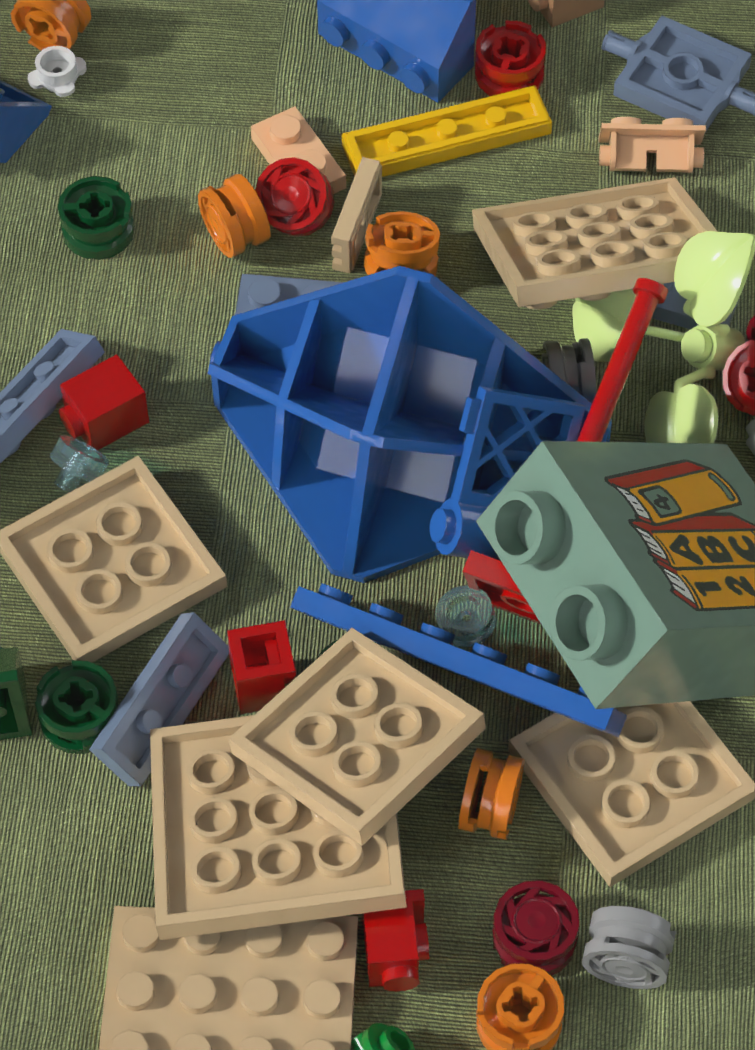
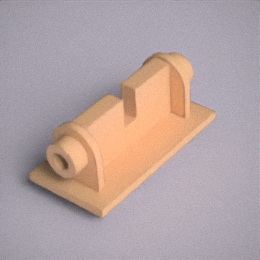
[599,117,706,173]

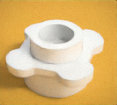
[28,46,87,97]

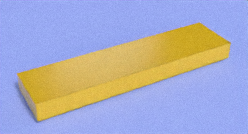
[342,85,552,177]

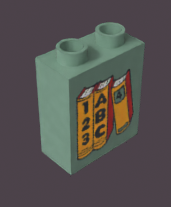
[476,441,755,709]

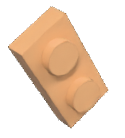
[251,106,346,194]

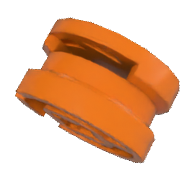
[10,0,92,51]
[198,174,271,258]
[364,211,440,276]
[458,748,525,840]
[476,964,564,1050]

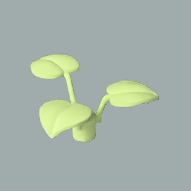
[572,231,755,444]

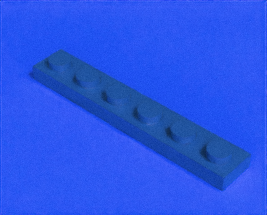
[290,583,627,738]

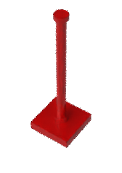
[462,278,669,625]

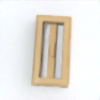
[331,157,382,273]

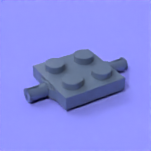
[601,16,755,133]

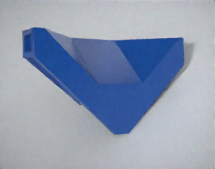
[208,266,612,583]

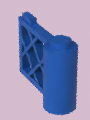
[430,386,586,561]

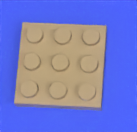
[0,455,227,663]
[228,628,486,846]
[508,701,755,887]

